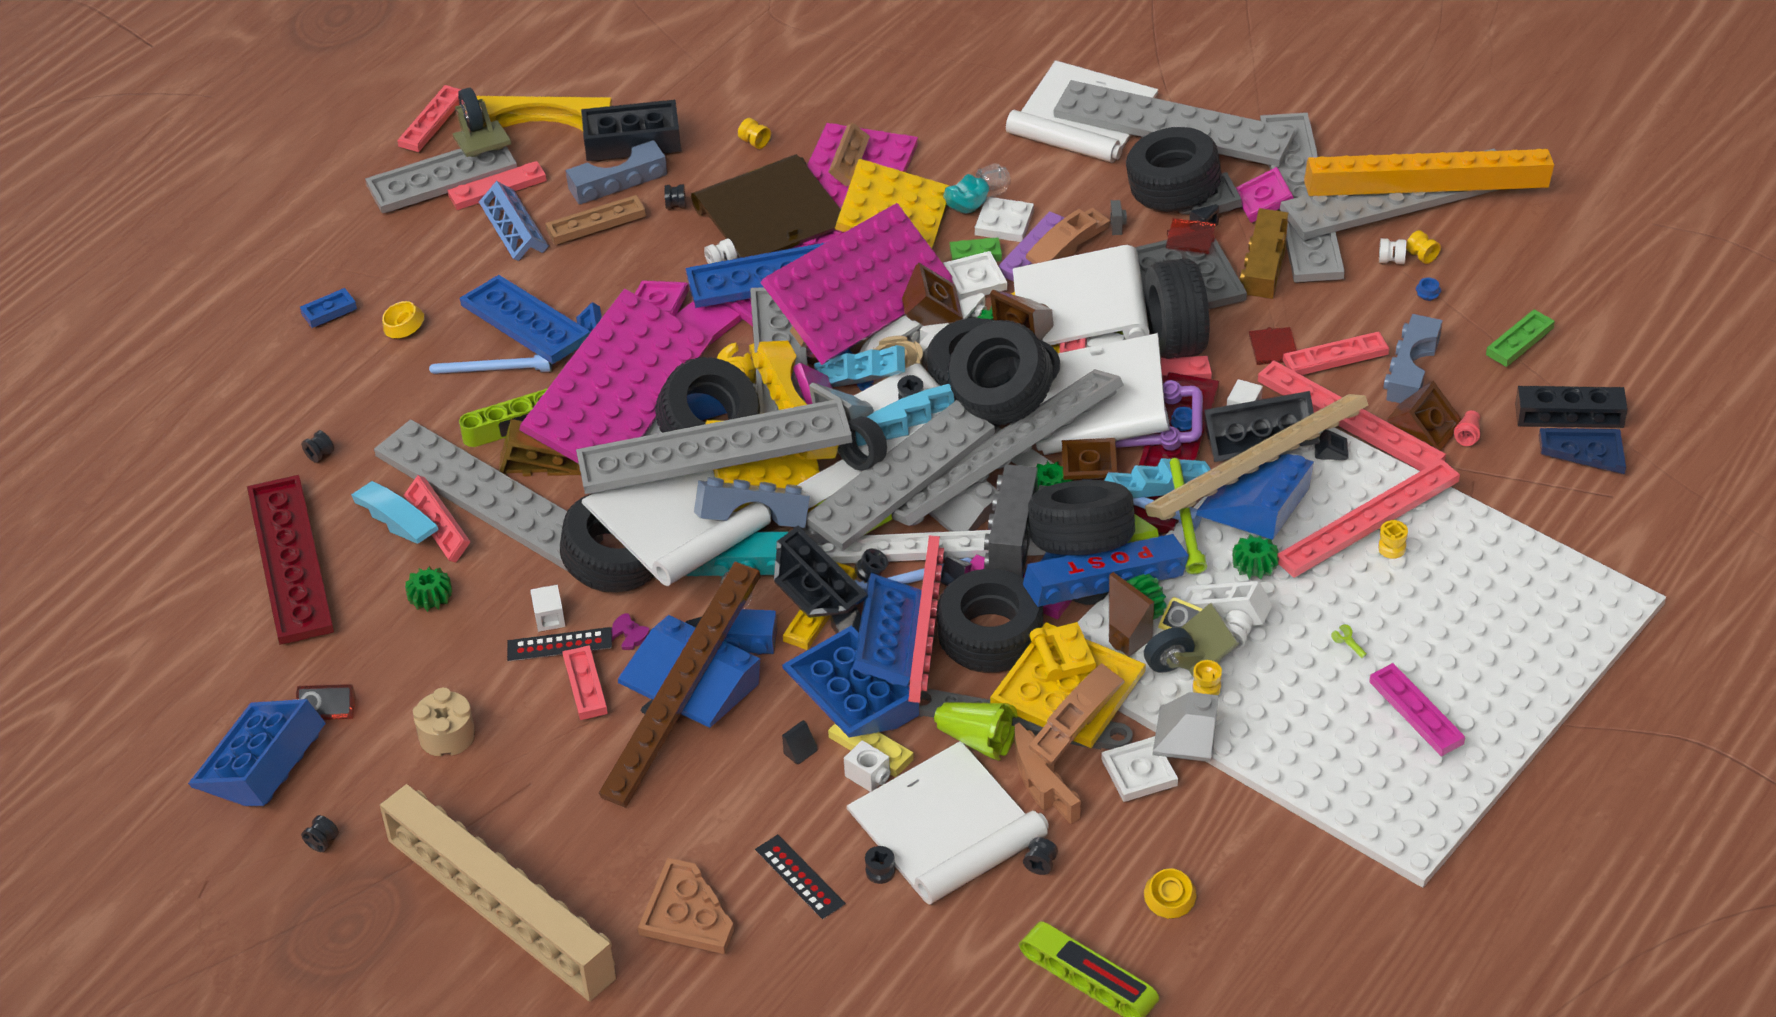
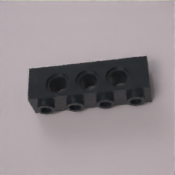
[1515,386,1628,428]

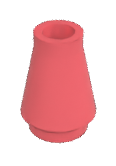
[1454,410,1480,446]

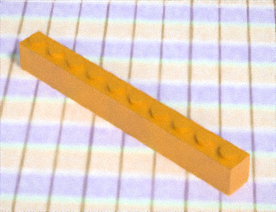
[1304,149,1554,196]

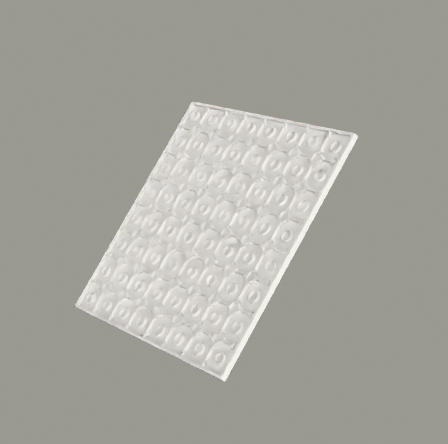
[1078,428,1666,888]

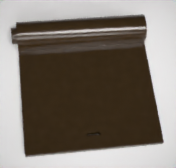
[691,154,841,258]

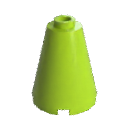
[934,702,1017,761]

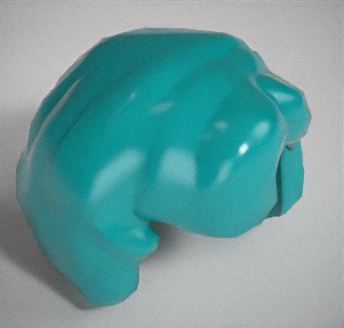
[943,174,990,214]

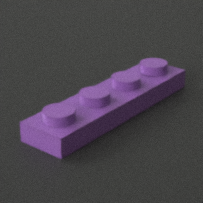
[999,211,1065,281]

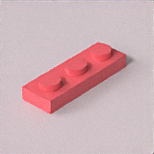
[562,645,608,720]

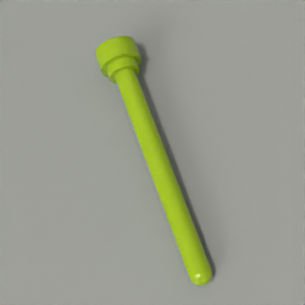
[1169,458,1207,574]

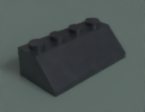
[581,99,681,161]
[1203,391,1320,462]

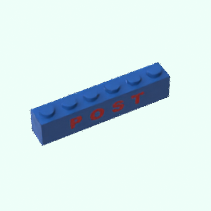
[1023,534,1189,607]

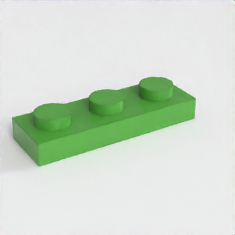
[1486,309,1555,367]

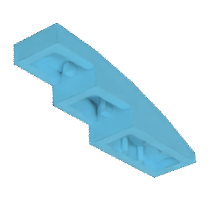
[814,345,905,387]
[855,384,954,446]
[1104,458,1211,498]
[351,481,439,544]

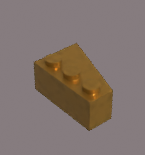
[1240,208,1289,299]
[499,419,581,477]

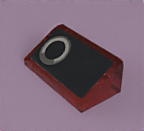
[296,684,356,720]

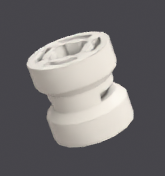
[704,238,737,264]
[1379,238,1406,264]
[1224,610,1253,650]

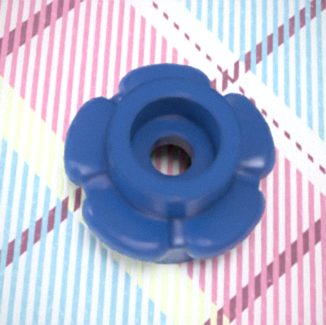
[1416,277,1441,301]
[1171,407,1192,431]

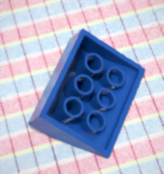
[1196,454,1314,540]
[618,615,760,728]
[782,625,919,738]
[188,699,326,806]

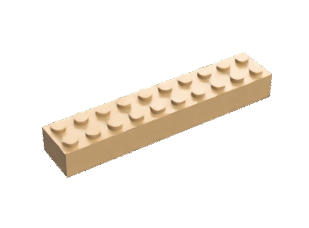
[380,784,616,1002]

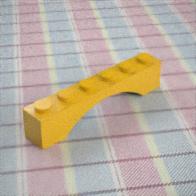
[476,96,612,131]
[753,340,839,460]

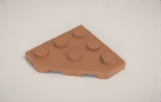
[638,858,734,954]

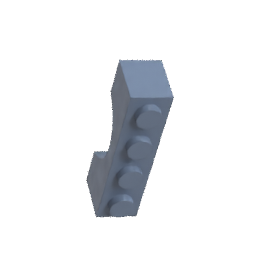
[566,140,667,205]
[1383,314,1443,403]
[694,477,810,528]

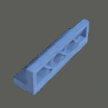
[479,181,548,261]

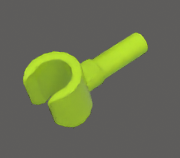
[1331,624,1367,658]

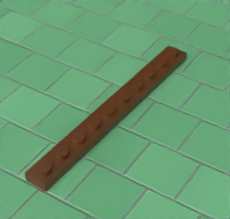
[599,562,761,808]

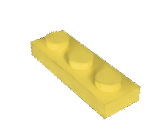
[828,724,914,778]

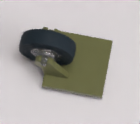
[452,87,511,157]
[1144,603,1239,676]

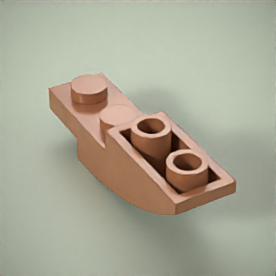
[1025,208,1111,264]
[1029,663,1124,766]
[1015,723,1081,824]

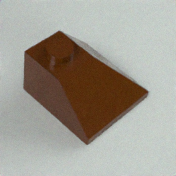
[902,263,963,326]
[990,290,1054,340]
[1387,381,1462,451]
[1062,438,1117,480]
[1108,572,1154,657]

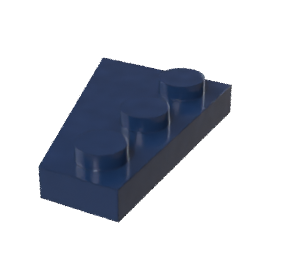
[1539,428,1626,474]

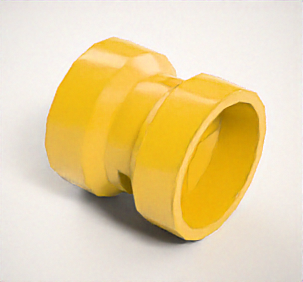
[738,118,771,149]
[1406,230,1441,264]
[1378,520,1408,559]
[1192,660,1222,695]

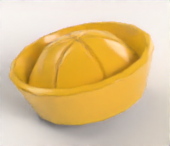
[382,301,424,338]
[1144,868,1197,919]

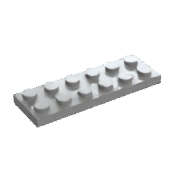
[365,146,517,214]

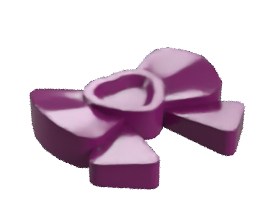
[611,613,650,650]

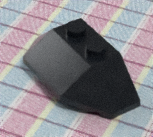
[774,525,868,618]

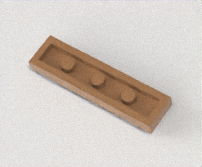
[545,195,646,245]

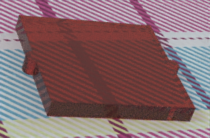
[1166,218,1216,254]
[1248,327,1297,365]

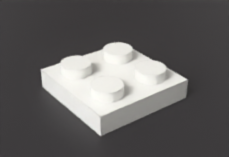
[975,197,1034,242]
[943,251,1007,301]
[1102,736,1178,802]

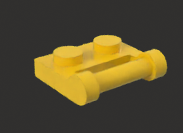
[1029,622,1096,681]

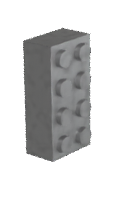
[984,464,1038,577]

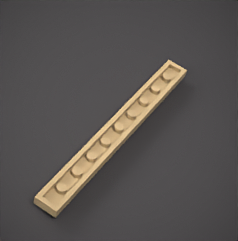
[1145,394,1368,520]

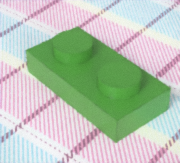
[950,237,1002,262]

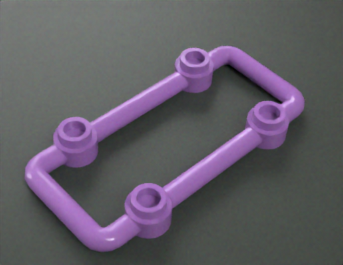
[1115,380,1203,450]

